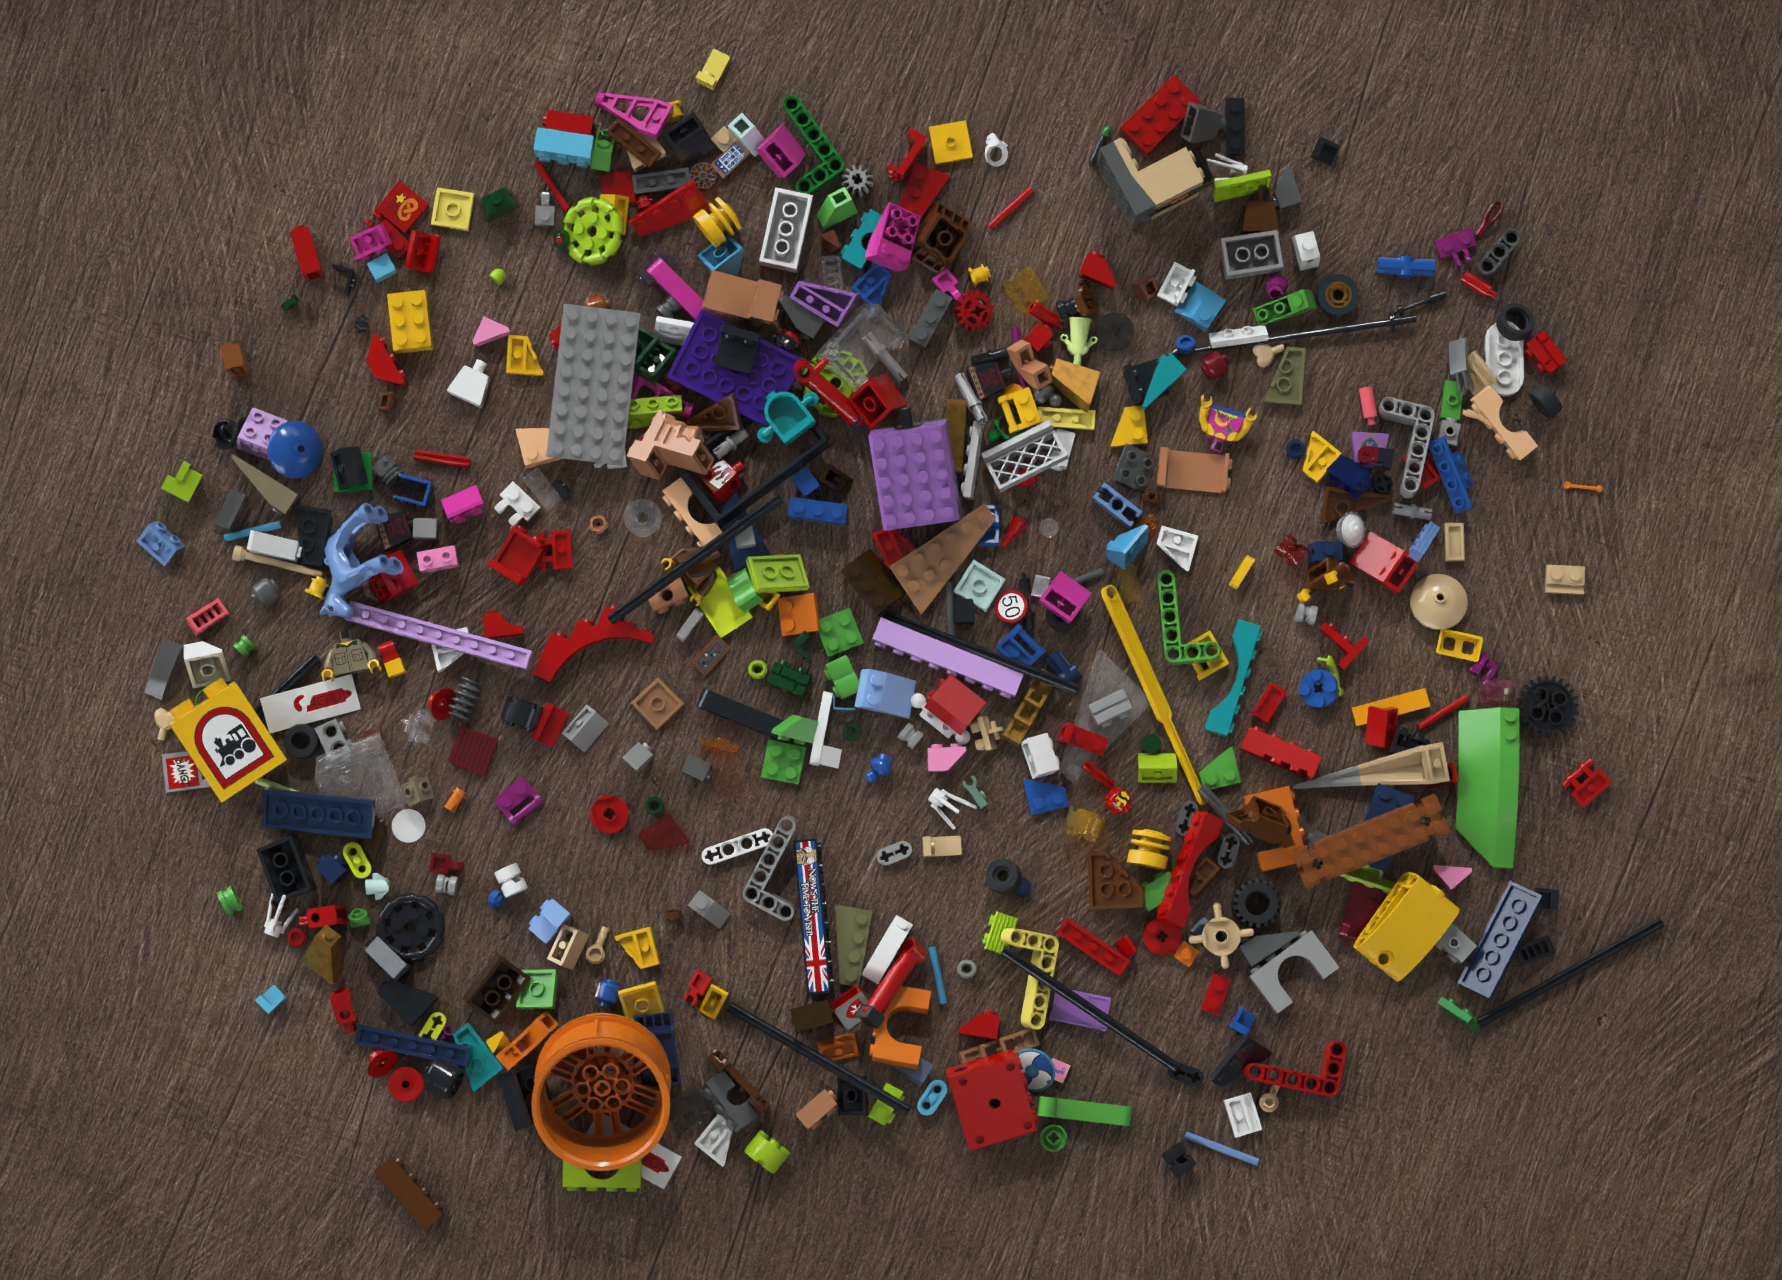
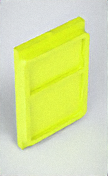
[687,567,753,638]

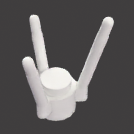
[1205,153,1248,182]
[928,788,977,830]
[264,893,299,938]

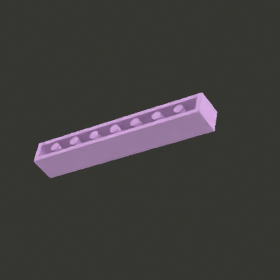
[872,618,1024,699]

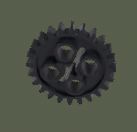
[1516,675,1579,738]

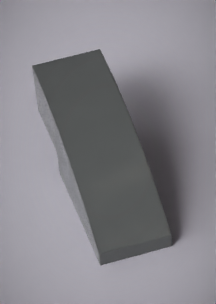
[144,638,184,700]

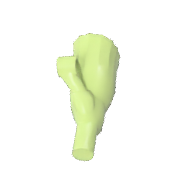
[1060,317,1097,366]

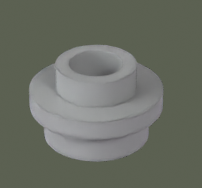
[957,959,976,979]

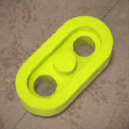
[343,842,372,879]

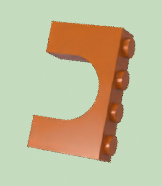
[1243,786,1308,872]
[869,986,931,1070]

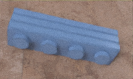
[1408,521,1441,562]

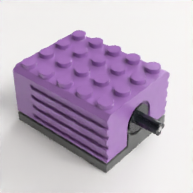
[868,407,962,531]

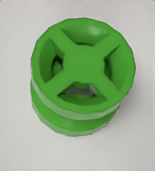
[233,634,257,658]

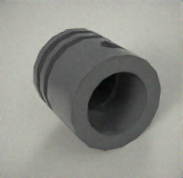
[372,454,404,486]

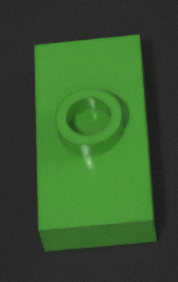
[1440,380,1463,421]

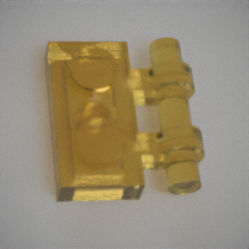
[1002,265,1049,315]

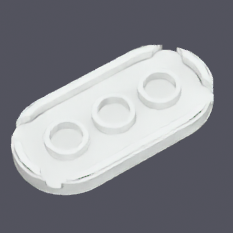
[1485,321,1524,397]

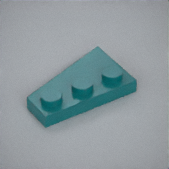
[453,1022,504,1092]

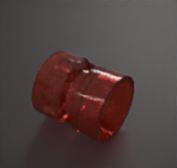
[1273,533,1310,569]

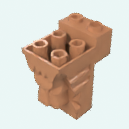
[702,270,783,328]
[627,410,714,480]

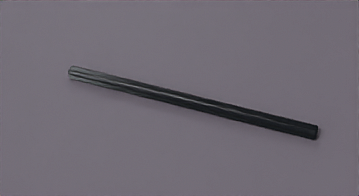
[607,494,783,624]
[883,610,1080,694]
[1477,918,1664,1027]
[1000,946,1180,1072]
[727,1002,911,1115]

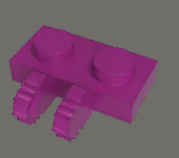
[1434,228,1477,269]

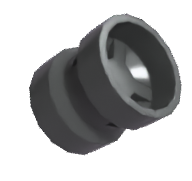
[656,295,683,319]

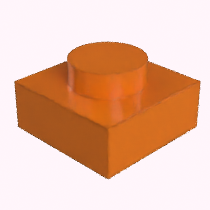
[1173,940,1200,967]

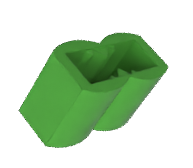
[727,567,764,613]
[823,655,859,700]

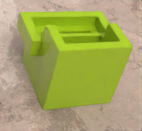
[161,461,203,503]

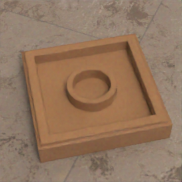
[630,677,685,731]

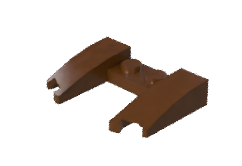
[706,1049,770,1116]

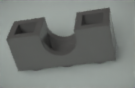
[909,289,953,351]
[702,1070,758,1134]

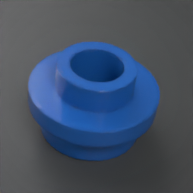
[488,890,505,909]

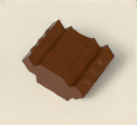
[911,200,972,275]
[1225,796,1295,848]

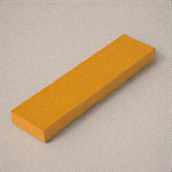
[1351,688,1430,727]

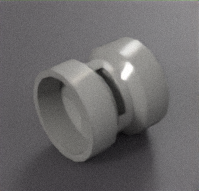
[1295,603,1318,625]
[897,723,924,749]
[435,874,458,896]

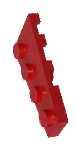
[899,163,951,220]
[629,179,711,237]

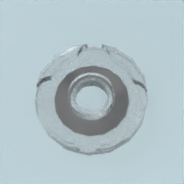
[623,499,662,537]

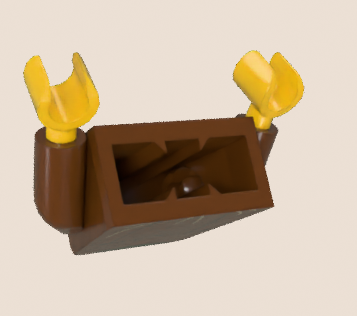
[661,546,722,607]
[1297,557,1356,603]

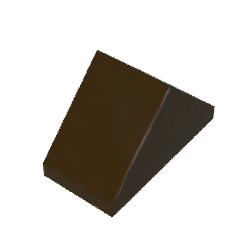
[818,463,853,497]

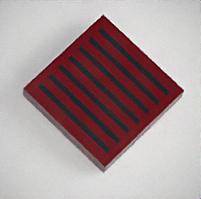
[448,726,498,776]

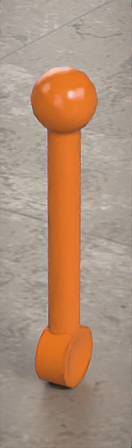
[1563,481,1603,493]

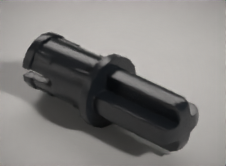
[971,347,1009,365]

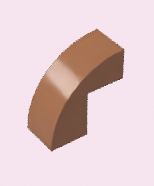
[1006,340,1053,390]

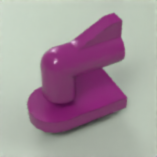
[1469,652,1498,686]

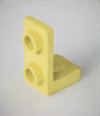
[696,49,730,91]

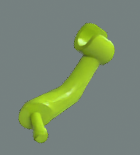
[1317,655,1344,697]

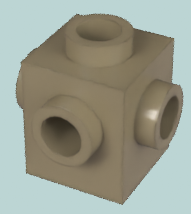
[401,775,435,807]

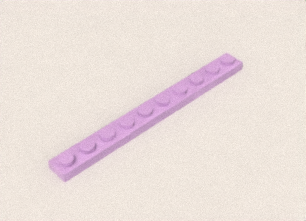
[344,601,533,670]

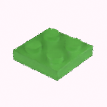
[818,608,864,657]
[761,739,806,785]
[516,969,559,1009]

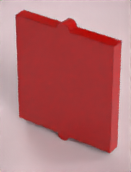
[600,170,637,204]

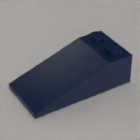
[1362,783,1414,872]

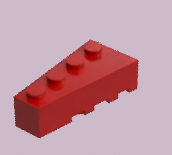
[1239,726,1322,780]

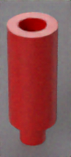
[1460,271,1497,299]
[1027,301,1063,329]

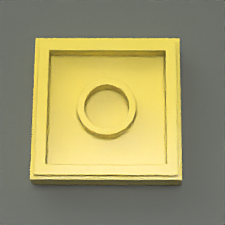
[431,187,475,231]

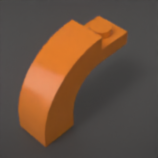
[495,1010,559,1071]

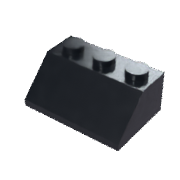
[256,835,318,903]
[497,1063,557,1131]

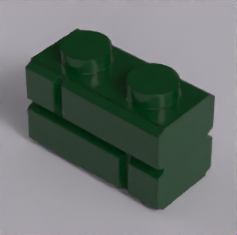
[766,660,811,698]

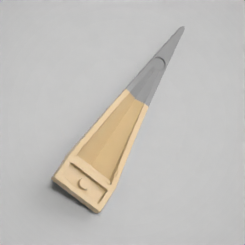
[1293,742,1450,789]

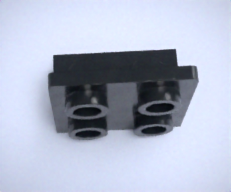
[714,324,760,374]
[1122,359,1170,406]

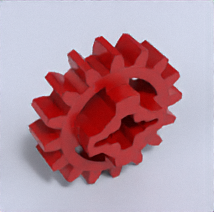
[954,290,995,331]

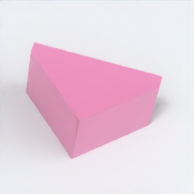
[473,317,511,347]
[1431,865,1472,890]

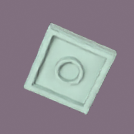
[953,559,1006,612]

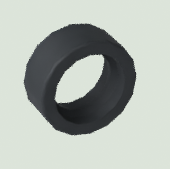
[1496,303,1535,341]

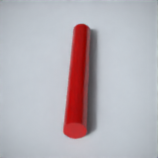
[533,160,571,212]
[988,186,1034,230]
[1417,694,1469,731]

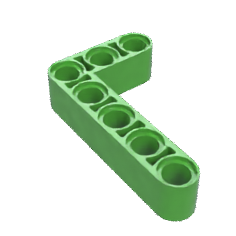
[1158,570,1222,665]
[1036,1096,1133,1126]

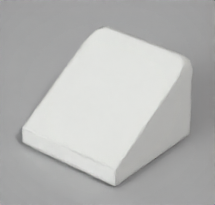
[819,745,842,769]

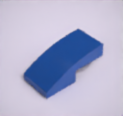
[979,505,999,546]

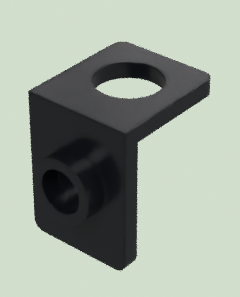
[332,264,357,297]

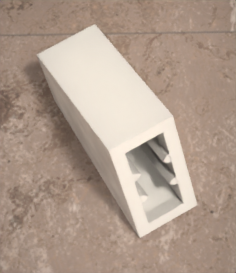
[247,530,302,562]

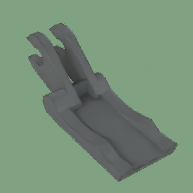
[1448,337,1474,395]

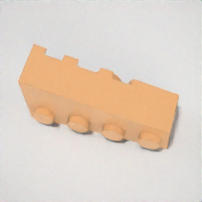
[515,428,562,468]

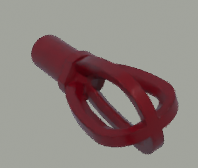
[1475,201,1504,238]

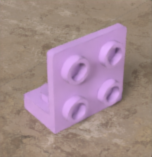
[237,408,288,461]

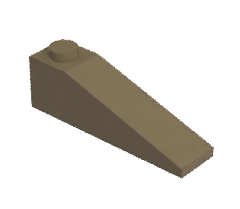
[231,454,300,516]

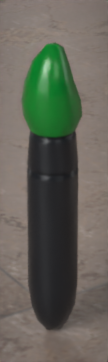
[1089,125,1111,167]

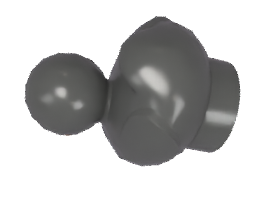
[1031,384,1062,407]

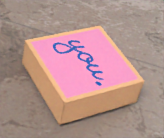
[1052,1058,1070,1083]

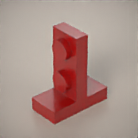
[1319,622,1370,671]
[1057,722,1109,757]

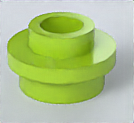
[748,660,767,679]

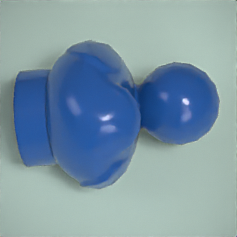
[865,753,893,783]

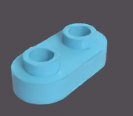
[917,1080,947,1116]

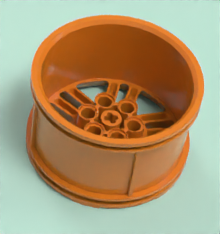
[531,1013,671,1171]

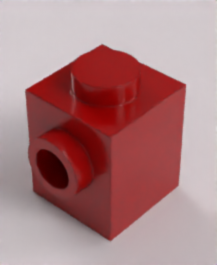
[1024,322,1053,354]

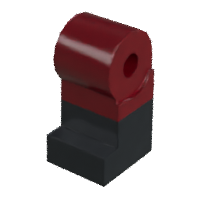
[1357,446,1394,471]

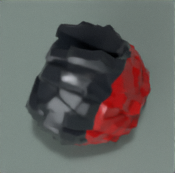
[772,330,800,355]

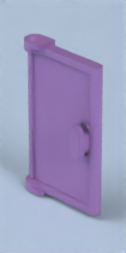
[1049,990,1111,1032]

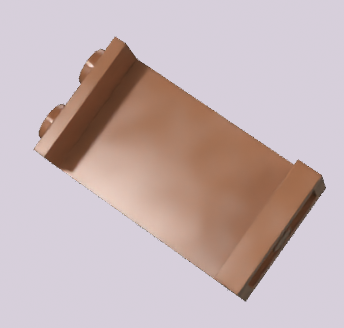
[1156,447,1232,494]

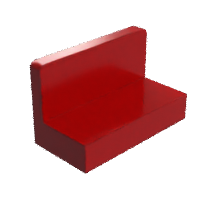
[531,702,569,747]
[1365,706,1398,748]

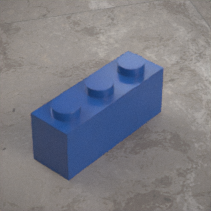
[788,497,848,526]

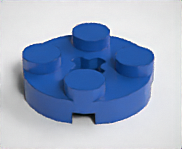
[1299,669,1339,708]

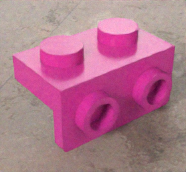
[349,223,392,261]

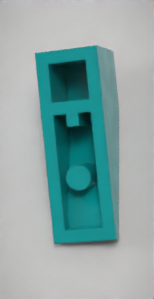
[1141,353,1187,411]

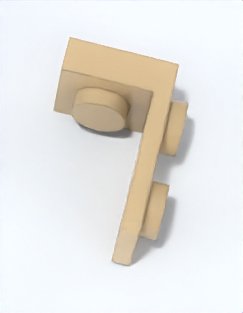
[922,836,962,857]

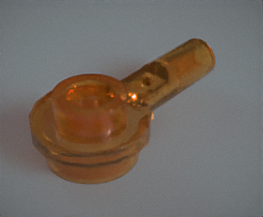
[1129,514,1159,531]

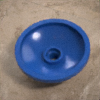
[267,421,323,479]

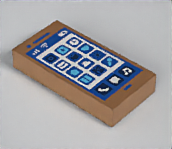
[710,139,751,180]

